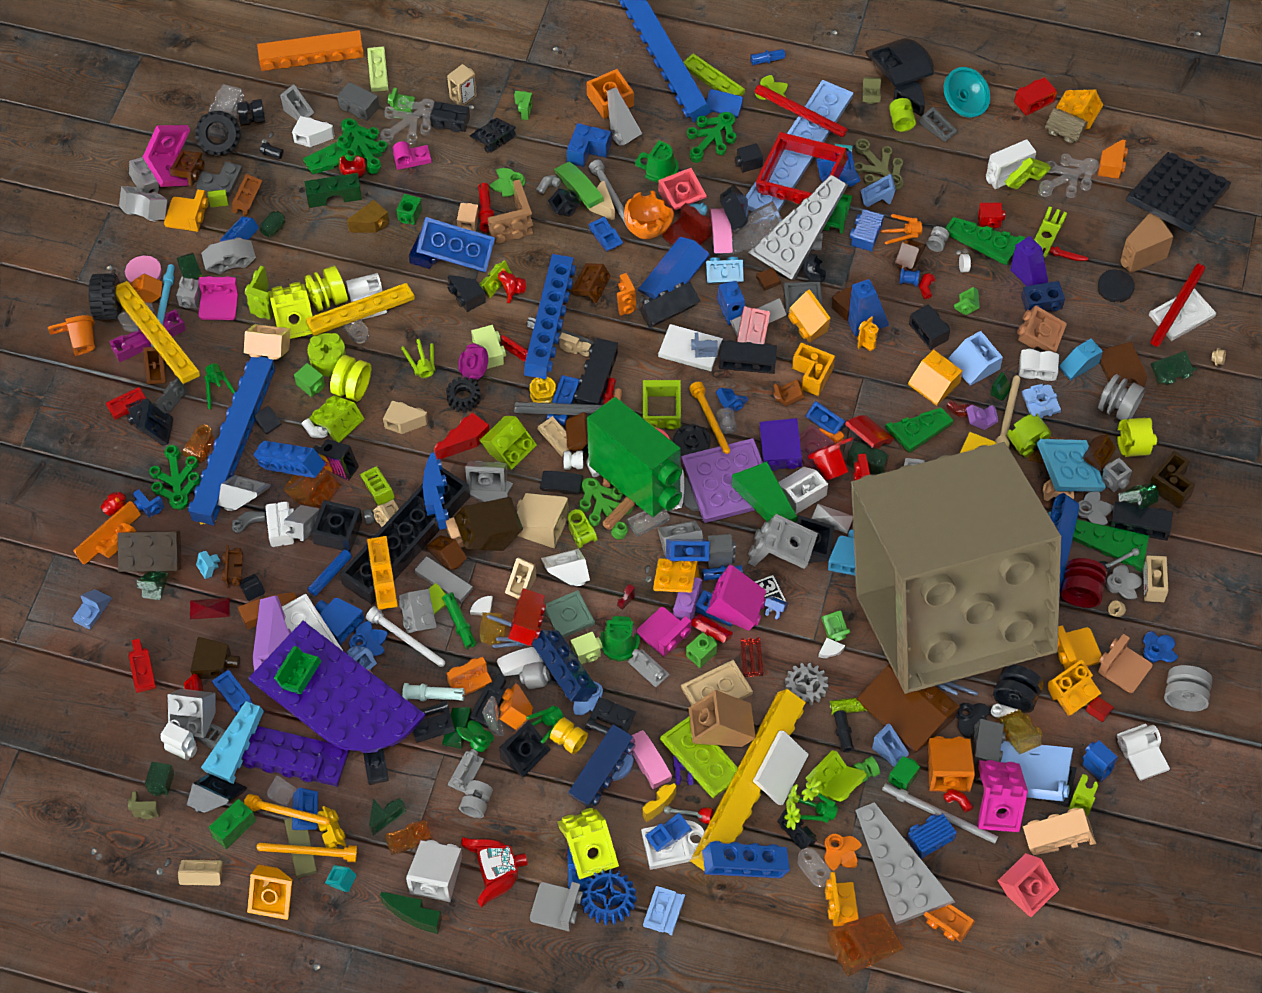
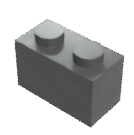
[337,82,379,121]
[707,534,736,569]
[971,719,1006,765]

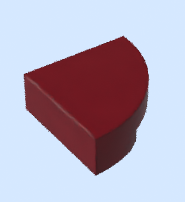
[617,584,635,610]

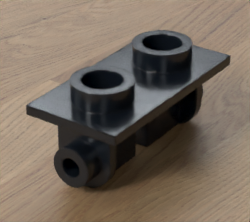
[777,809,817,852]

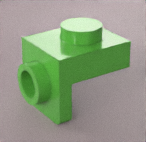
[954,287,980,315]
[821,610,850,641]

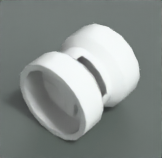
[564,451,583,470]

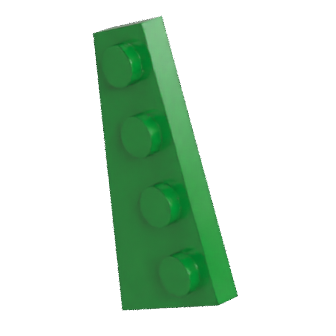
[303,133,382,175]
[945,217,1025,266]
[1072,519,1149,572]

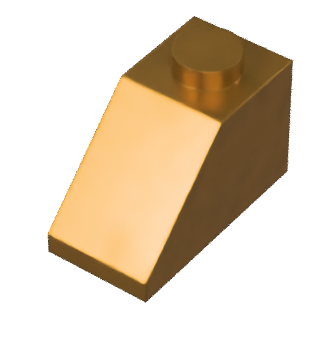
[347,200,390,233]

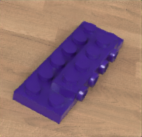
[241,726,350,787]

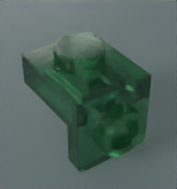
[177,253,203,280]

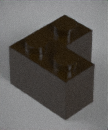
[1149,451,1195,508]

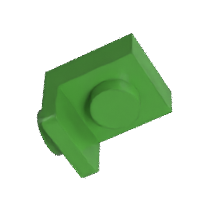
[388,88,416,115]
[514,91,533,120]

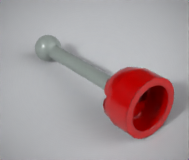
[663,806,713,824]

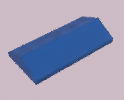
[416,217,495,273]
[638,237,710,300]

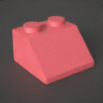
[658,168,707,210]
[998,853,1059,917]

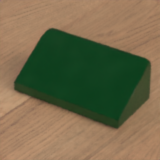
[442,707,472,749]

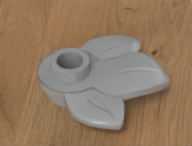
[1078,491,1113,525]
[1106,565,1143,599]

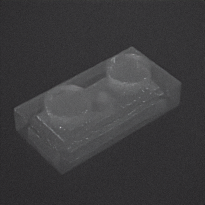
[627,509,670,537]

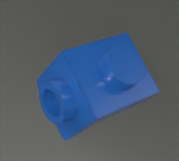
[716,388,748,411]
[133,489,164,518]

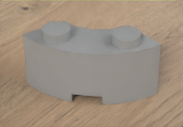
[119,186,167,222]
[201,238,256,274]

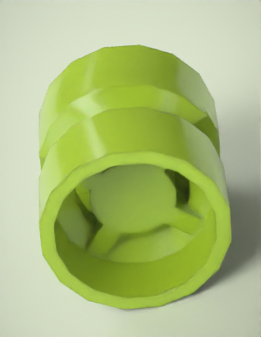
[889,98,916,132]

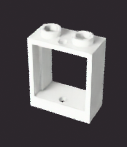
[986,139,1036,189]

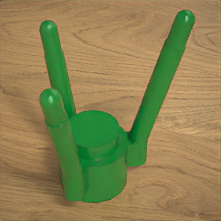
[204,363,235,410]
[526,705,563,743]

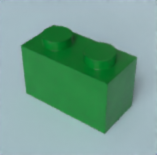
[209,799,256,849]

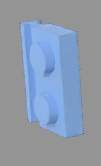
[643,886,685,935]

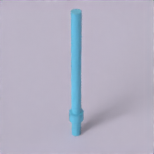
[151,264,175,347]

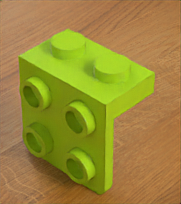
[245,266,273,320]
[806,750,867,802]

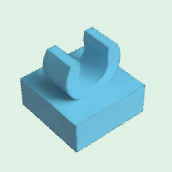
[196,551,220,579]

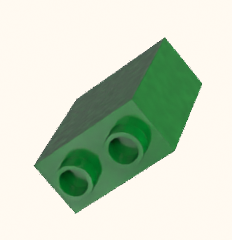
[587,397,682,518]

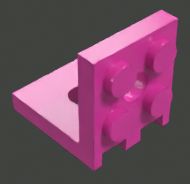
[143,125,190,187]
[977,760,1028,832]

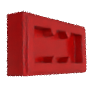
[106,387,146,420]
[691,614,733,643]

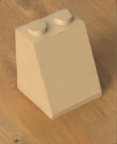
[517,493,569,549]

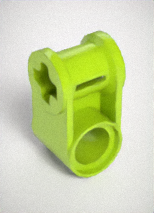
[568,509,597,549]

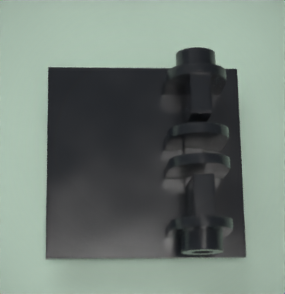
[469,118,516,153]

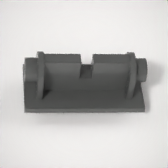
[153,378,187,413]

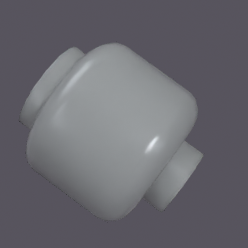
[520,662,550,689]

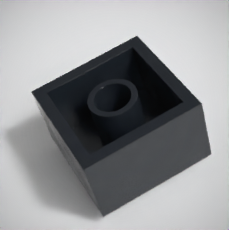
[311,500,363,552]

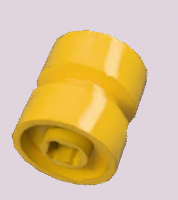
[550,717,588,755]

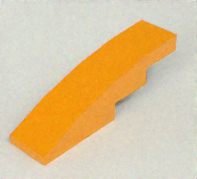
[367,536,398,610]

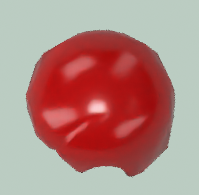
[339,155,366,178]

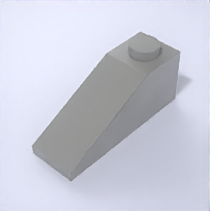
[607,87,642,146]

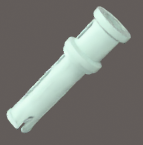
[403,683,465,702]

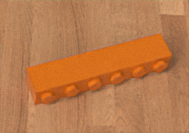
[257,30,364,71]

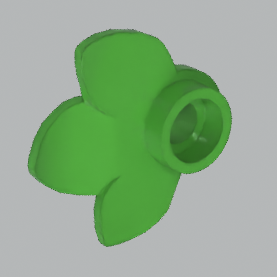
[490,168,525,197]

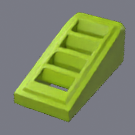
[360,466,395,506]

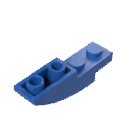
[423,452,449,530]

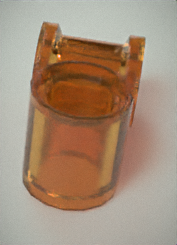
[183,424,215,463]

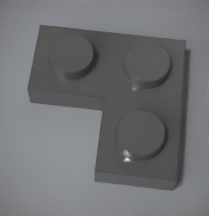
[196,162,243,197]

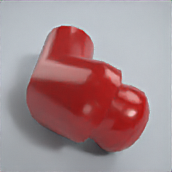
[944,789,973,813]

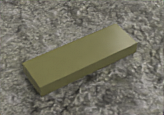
[284,818,317,878]

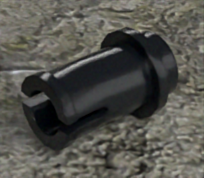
[260,142,284,160]

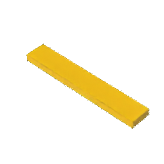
[306,283,414,336]

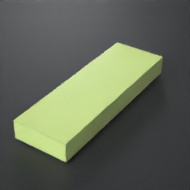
[367,46,389,92]

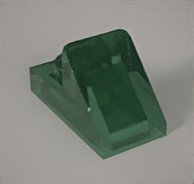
[137,571,168,600]
[369,798,406,836]

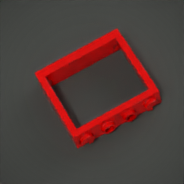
[756,132,848,204]

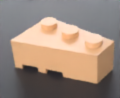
[1023,808,1096,855]

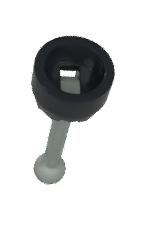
[1099,548,1139,575]

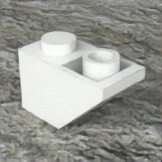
[292,116,335,147]

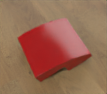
[845,415,894,449]

